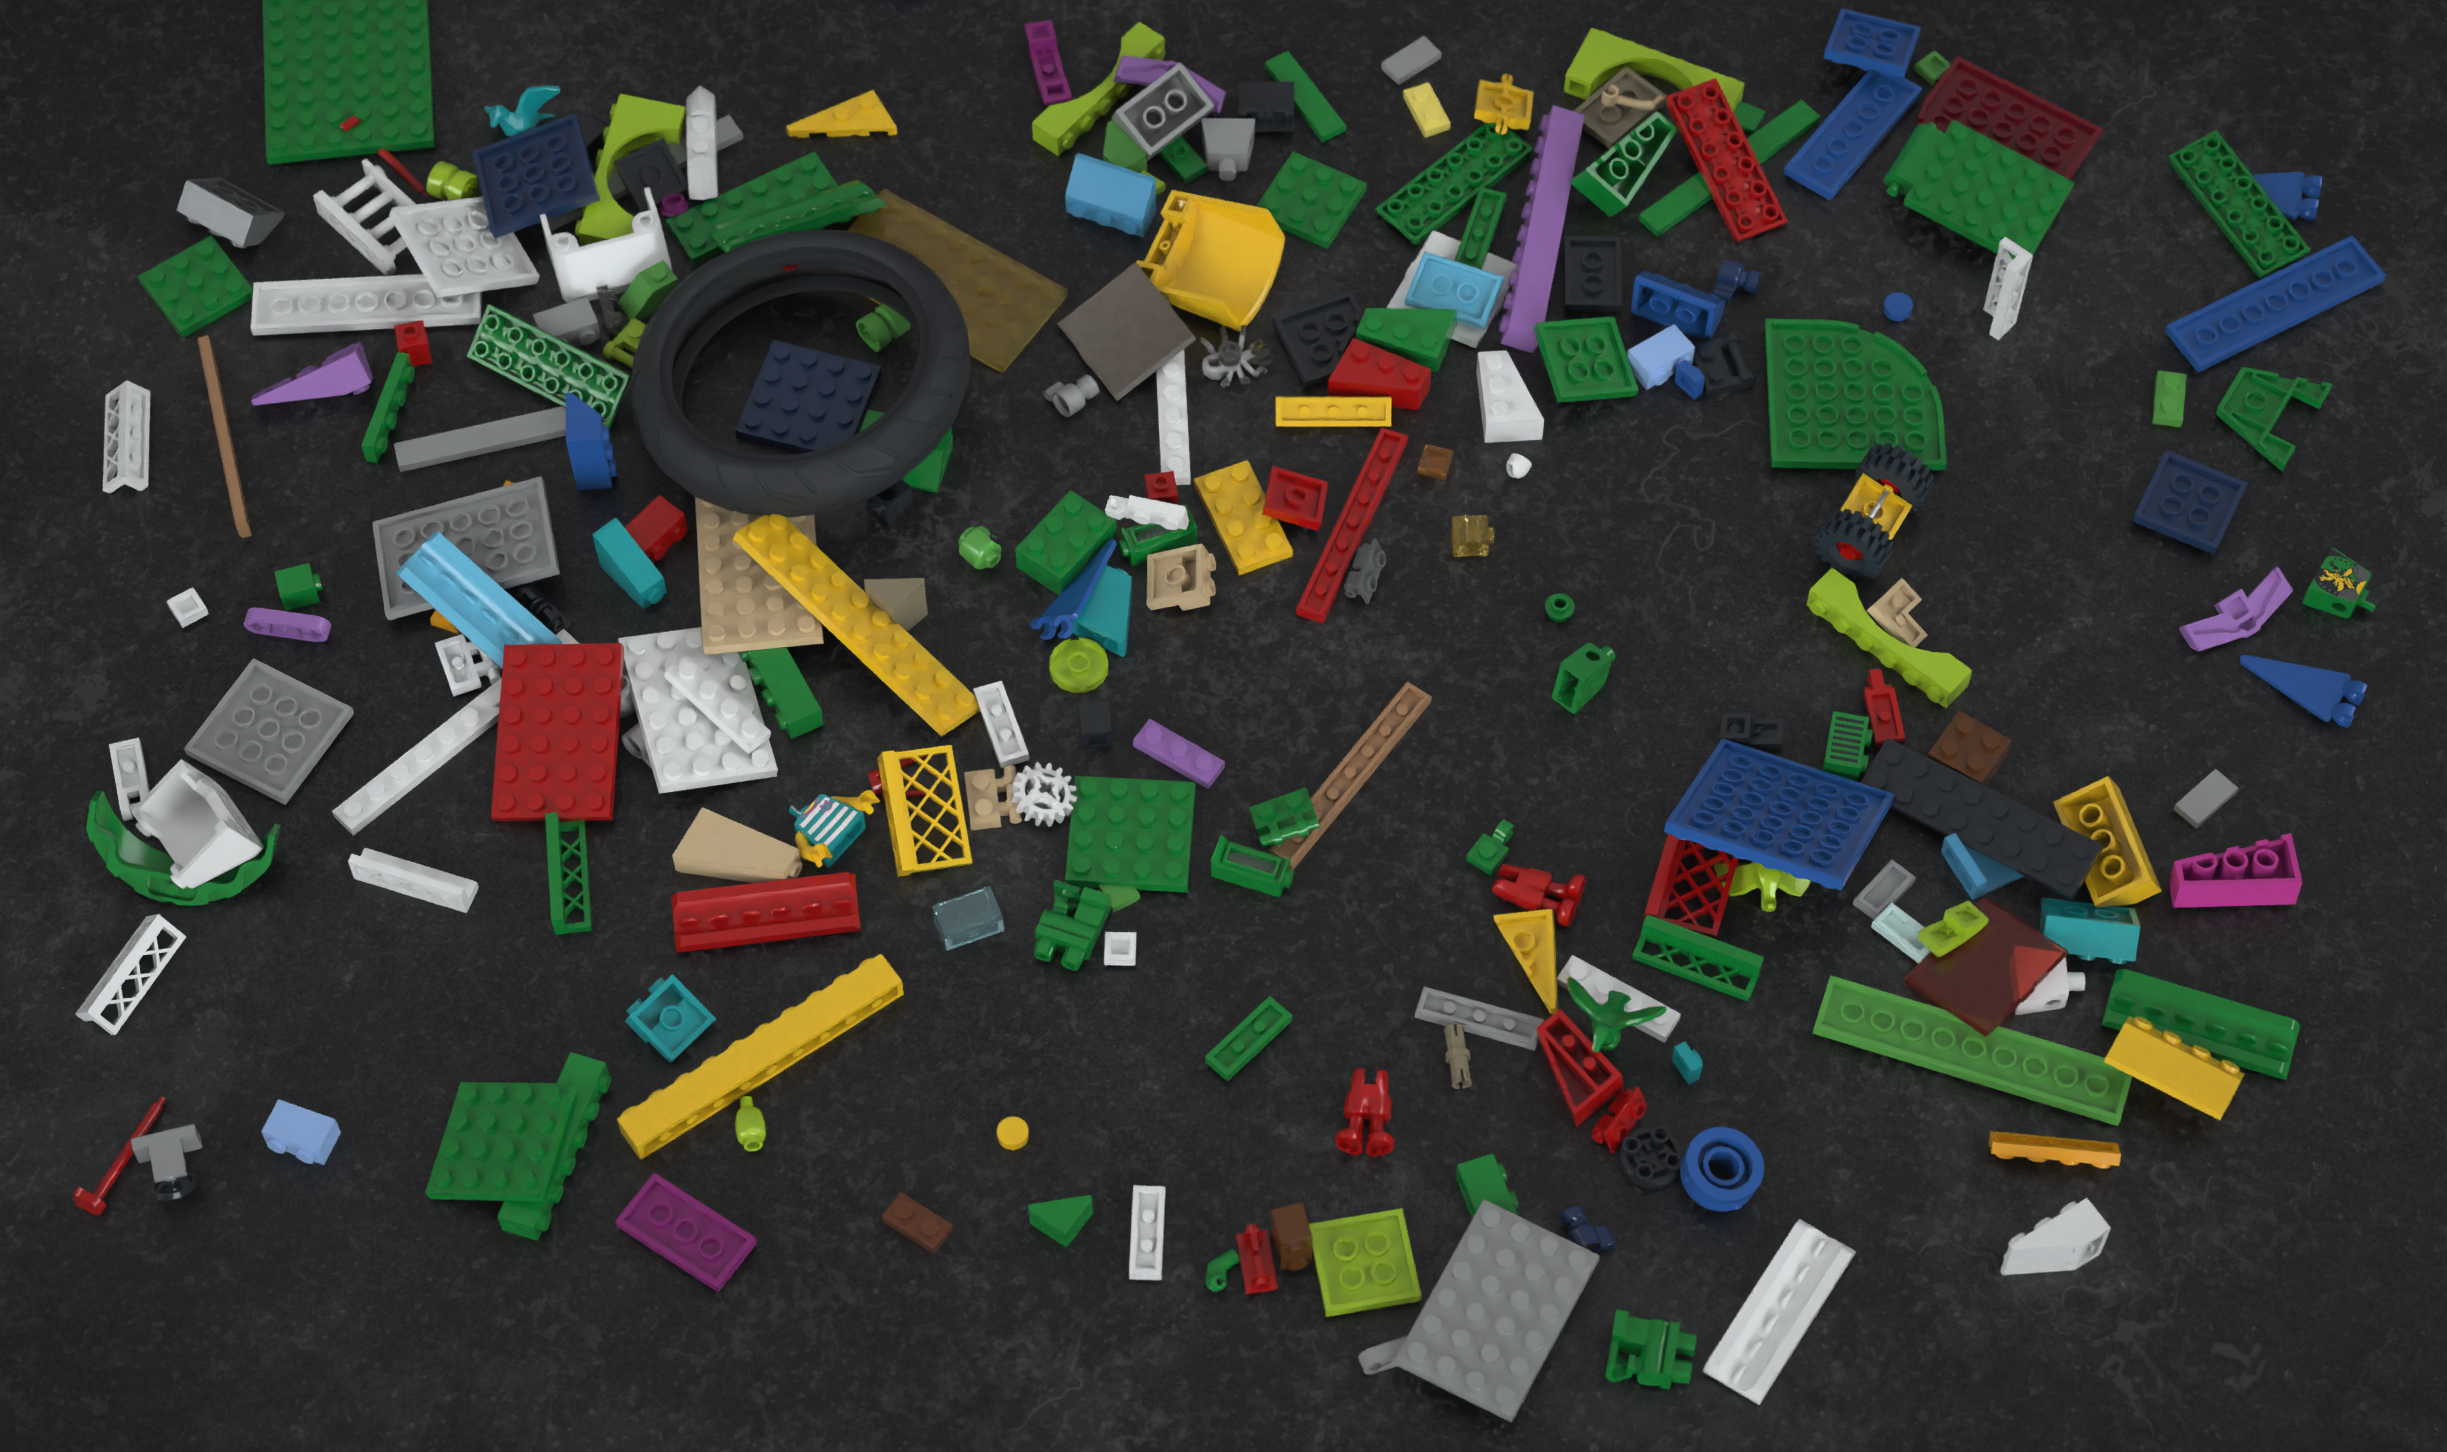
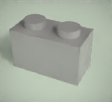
[533,297,602,347]

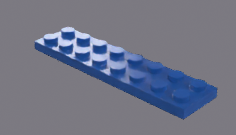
[2165,236,2386,373]

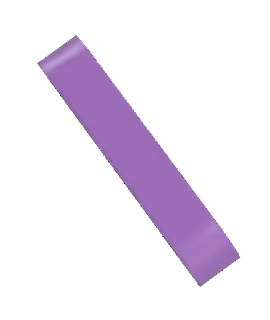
[244,607,331,642]

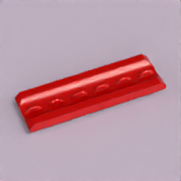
[1666,78,1788,242]
[671,872,861,953]

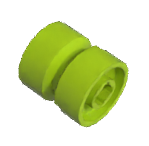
[426,161,479,201]

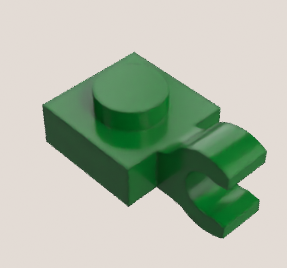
[1466,819,1514,876]

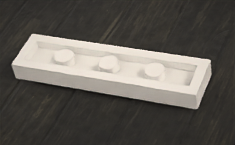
[664,655,771,754]
[1557,955,1680,1043]

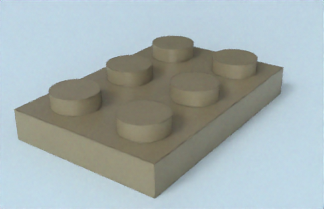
[1573,66,1666,148]

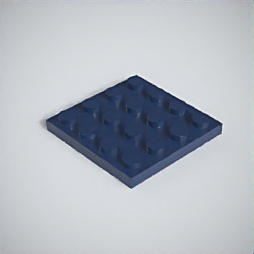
[472,113,600,239]
[735,340,882,453]

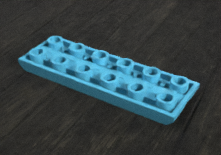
[396,530,563,668]

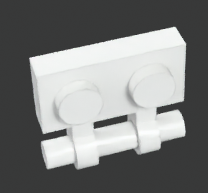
[435,634,501,696]

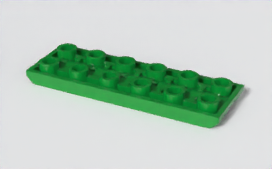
[1375,123,1534,244]
[2168,130,2311,278]
[710,180,886,253]
[467,304,632,429]
[2102,969,2300,1080]

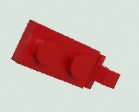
[1863,669,1905,749]

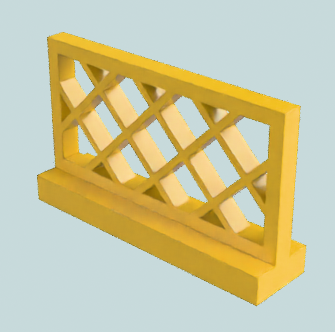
[877,745,972,877]

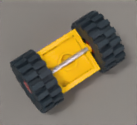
[1814,443,1934,581]

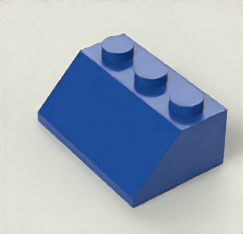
[1631,271,1725,341]
[566,393,617,490]

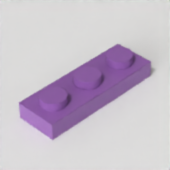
[1133,719,1225,789]

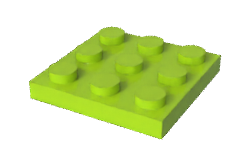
[1309,1208,1422,1317]

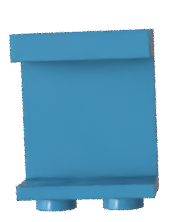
[1941,833,2024,900]

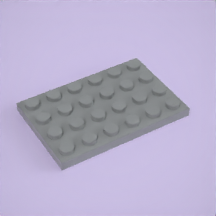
[372,476,560,620]
[1395,1200,1599,1422]

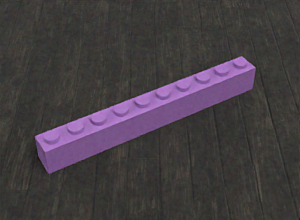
[1499,105,1584,353]

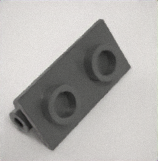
[1344,539,1386,604]

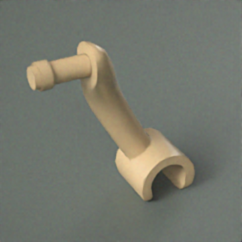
[1601,85,1663,110]

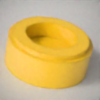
[997,1117,1029,1150]

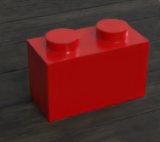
[625,495,688,563]

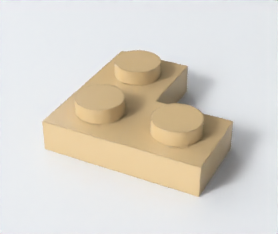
[1867,578,1928,647]

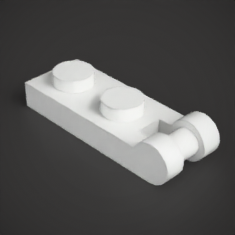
[109,738,150,821]

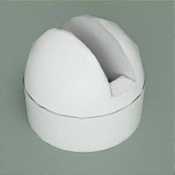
[1506,453,1532,478]

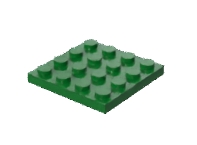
[1065,776,1196,893]
[425,1082,576,1202]

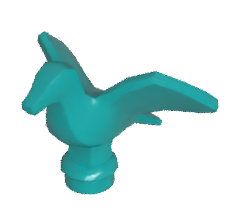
[484,85,560,137]

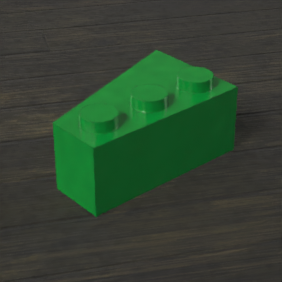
[1356,308,1457,373]

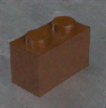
[1271,1202,1313,1270]

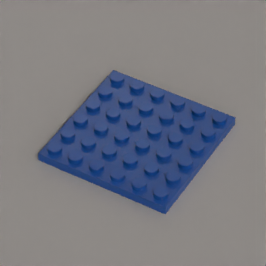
[1664,738,1894,890]

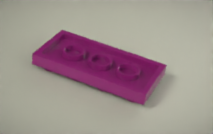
[615,1173,757,1292]

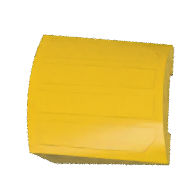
[1136,190,1286,332]

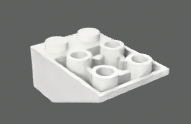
[2000,1198,2111,1275]

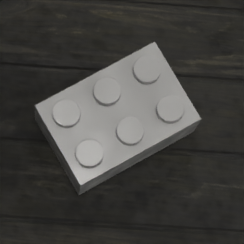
[1111,62,1215,161]

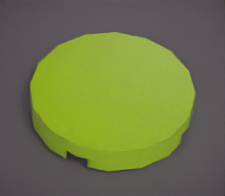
[1049,637,1108,693]

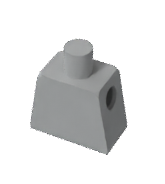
[1202,118,1255,181]

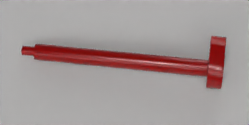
[340,116,428,197]
[73,1096,166,1215]

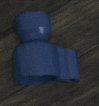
[1712,258,1762,302]
[1559,1206,1616,1253]

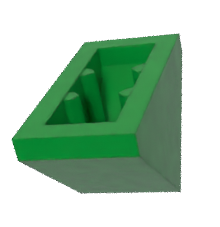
[1028,1195,1093,1247]

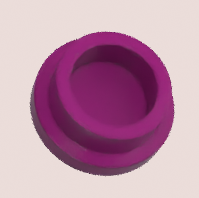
[660,194,689,218]

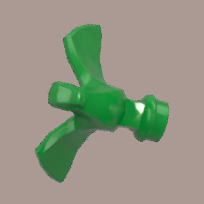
[1567,977,1667,1053]

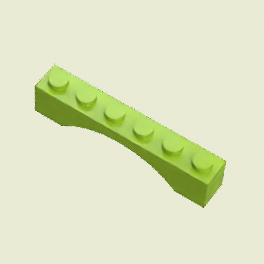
[1032,22,1165,156]
[1807,568,1973,708]

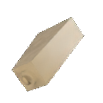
[672,807,802,883]

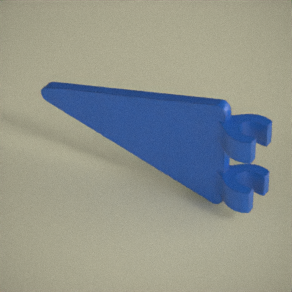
[2252,172,2323,221]
[1030,538,1117,640]
[2239,655,2368,728]

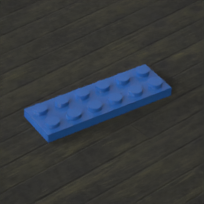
[1784,70,1923,201]

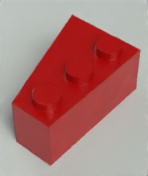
[1328,338,1431,410]
[1536,1009,1624,1127]

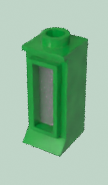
[1118,505,1197,567]
[1211,835,1294,898]

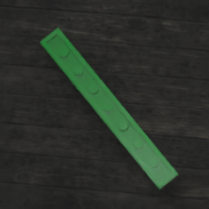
[1639,100,1821,238]

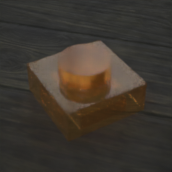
[1418,444,1454,480]

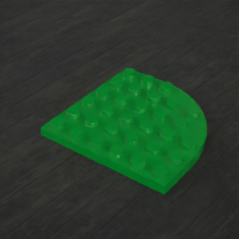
[1764,319,1947,471]

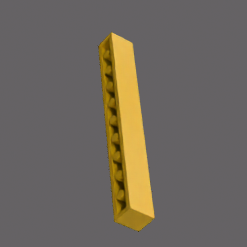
[617,954,904,1160]

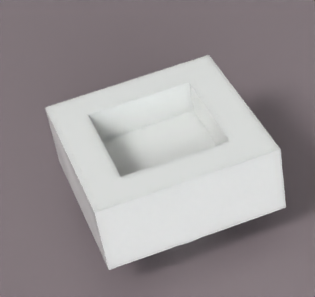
[167,587,209,628]
[1104,932,1136,966]

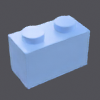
[1627,324,1695,390]
[261,1099,341,1165]

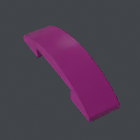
[1025,20,1072,106]

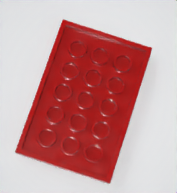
[491,643,624,821]

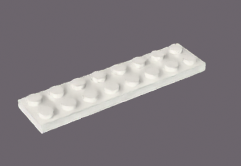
[251,274,482,335]

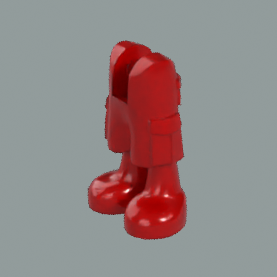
[1492,864,1586,927]
[1335,1068,1395,1157]

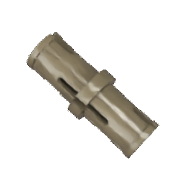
[1444,1024,1472,1089]

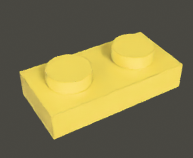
[1403,82,1451,138]

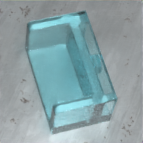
[932,886,1004,951]

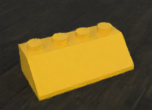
[2053,776,2162,908]
[2104,1016,2245,1120]

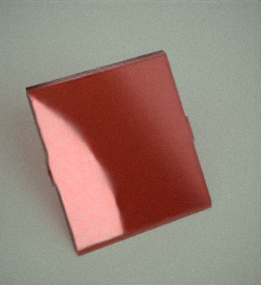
[1905,897,2068,1036]

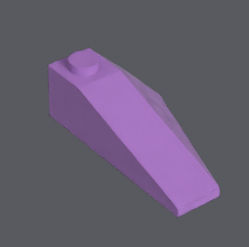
[251,341,373,405]

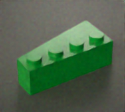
[1569,111,1678,218]

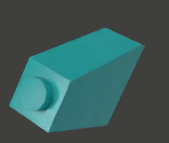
[592,517,667,610]
[1072,565,1132,657]

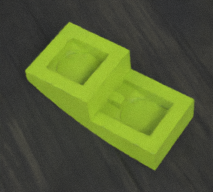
[1918,900,1989,957]

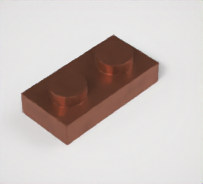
[882,1192,953,1254]

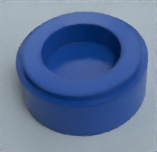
[1883,292,1913,321]

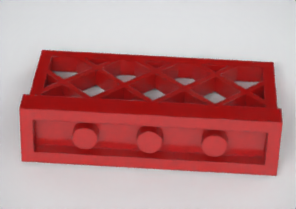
[1644,834,1739,940]

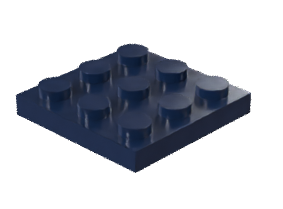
[2132,450,2248,555]

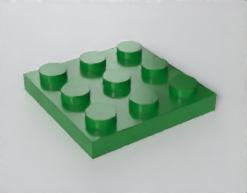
[1256,151,1367,249]
[138,236,253,338]
[1533,317,1639,403]

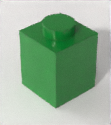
[274,563,323,611]

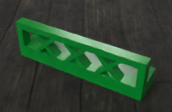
[545,812,592,935]
[1632,914,1764,1002]

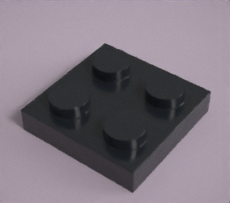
[613,138,689,213]

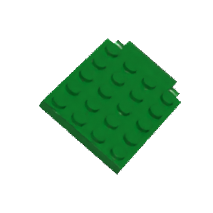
[1884,120,2075,260]

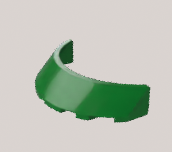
[86,790,281,906]

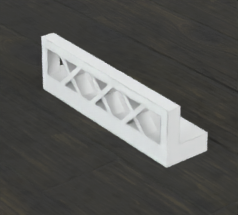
[1983,237,2033,340]
[103,380,150,494]
[348,848,479,913]
[76,914,186,1035]

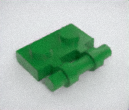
[1249,787,1320,847]

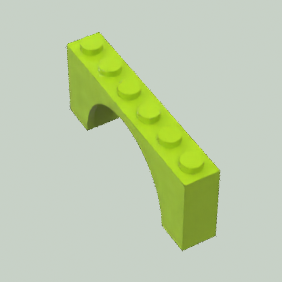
[1564,28,1744,113]
[575,94,686,247]

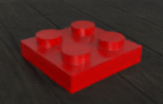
[1262,466,1328,531]

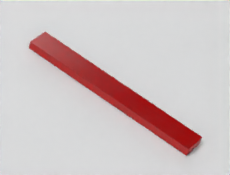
[1296,427,1408,623]

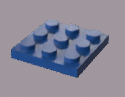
[1824,8,1921,78]

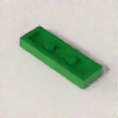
[1205,996,1292,1082]

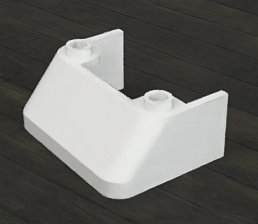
[540,187,672,303]

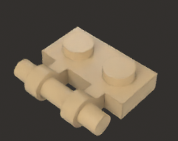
[964,765,1022,830]

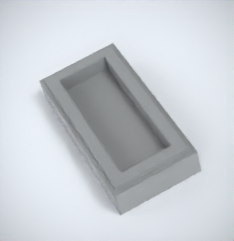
[1381,36,1441,85]
[2174,769,2238,829]
[1853,859,1916,920]

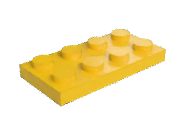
[1194,460,1293,575]

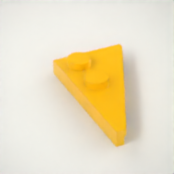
[786,90,897,138]
[1494,909,1558,1014]

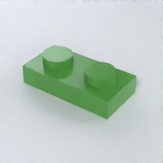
[2152,370,2187,427]

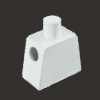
[2010,948,2085,1015]

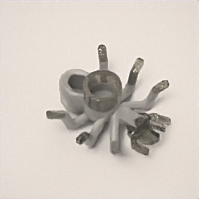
[1199,325,1272,387]

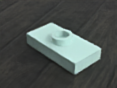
[1871,902,1931,964]

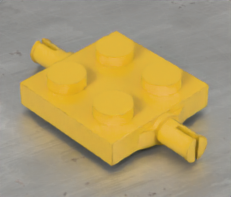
[1474,74,1533,134]

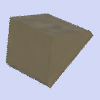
[864,578,928,632]

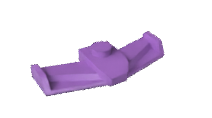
[1113,55,1226,118]
[2179,566,2293,651]

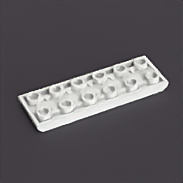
[1703,1219,1856,1405]

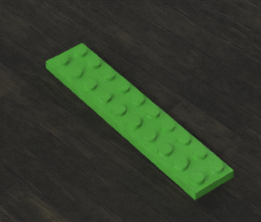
[1813,975,2132,1126]

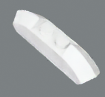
[686,85,718,200]

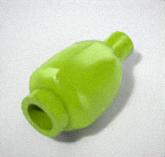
[735,1096,766,1151]

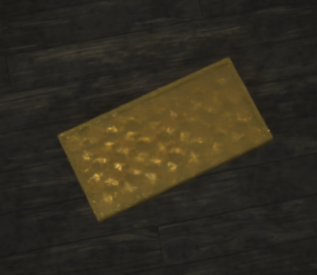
[847,189,1068,373]

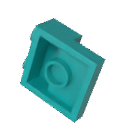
[625,974,716,1063]

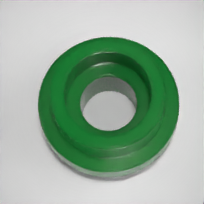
[1545,593,1575,622]

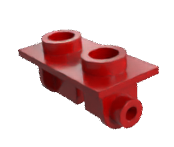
[1592,1087,1648,1153]
[1236,1224,1278,1294]

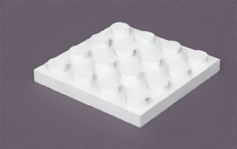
[389,197,540,297]

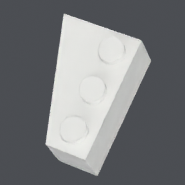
[1476,350,1544,443]

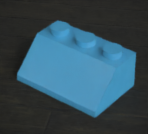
[1065,153,1156,237]

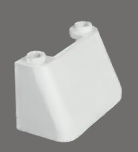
[131,759,264,889]

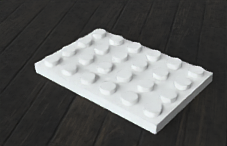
[617,627,778,794]

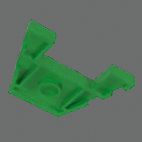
[2216,367,2332,471]

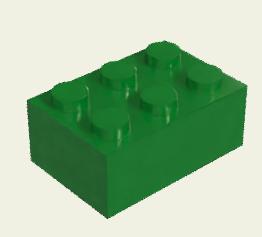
[1015,490,1117,595]

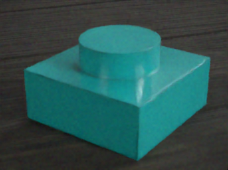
[1672,1041,1703,1085]

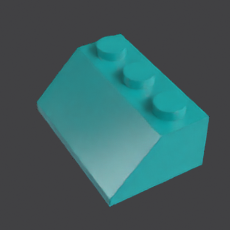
[2039,897,2141,964]

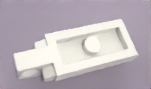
[1105,495,1189,530]

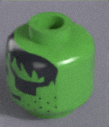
[959,526,1002,570]

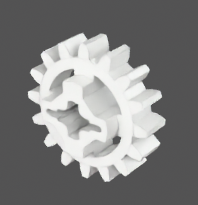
[1010,762,1077,827]

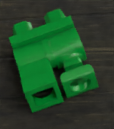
[1034,880,1112,971]
[1606,1309,1697,1390]

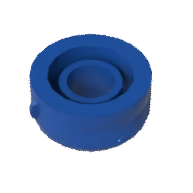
[1680,1127,1764,1211]

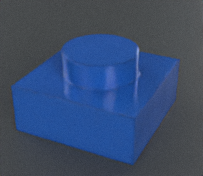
[1674,359,1705,399]

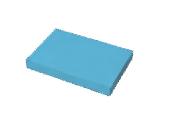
[1404,251,1504,331]

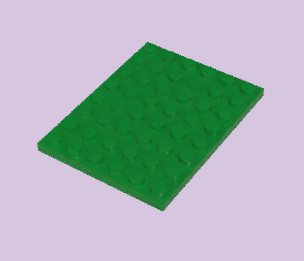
[263,0,435,165]

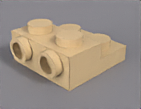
[1147,543,1216,611]

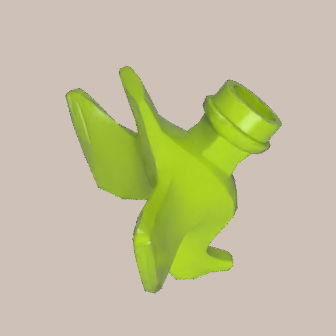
[1714,862,1811,912]

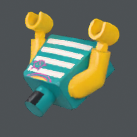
[789,790,880,868]

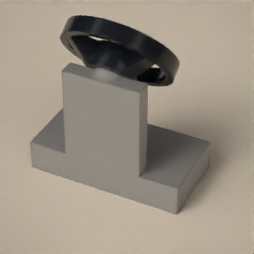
[131,1124,202,1201]

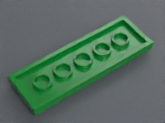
[666,151,838,265]

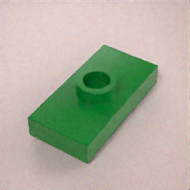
[1157,136,1208,184]

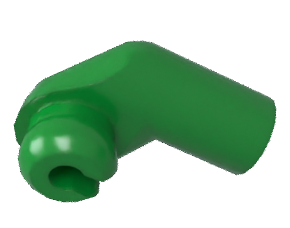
[1205,1248,1240,1292]

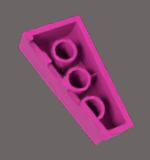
[2168,833,2302,908]

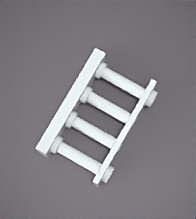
[313,159,416,276]

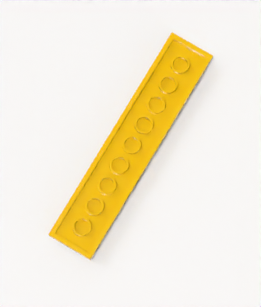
[733,514,979,737]

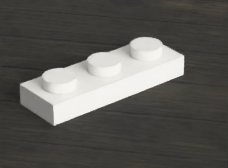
[973,681,1029,768]
[1129,1186,1165,1280]

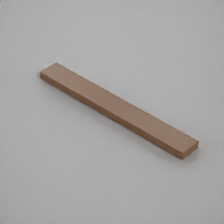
[198,335,252,538]
[1267,681,1432,870]

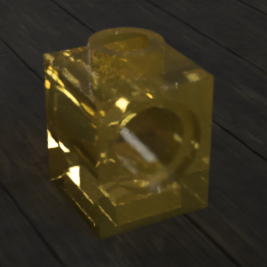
[1451,515,1494,557]

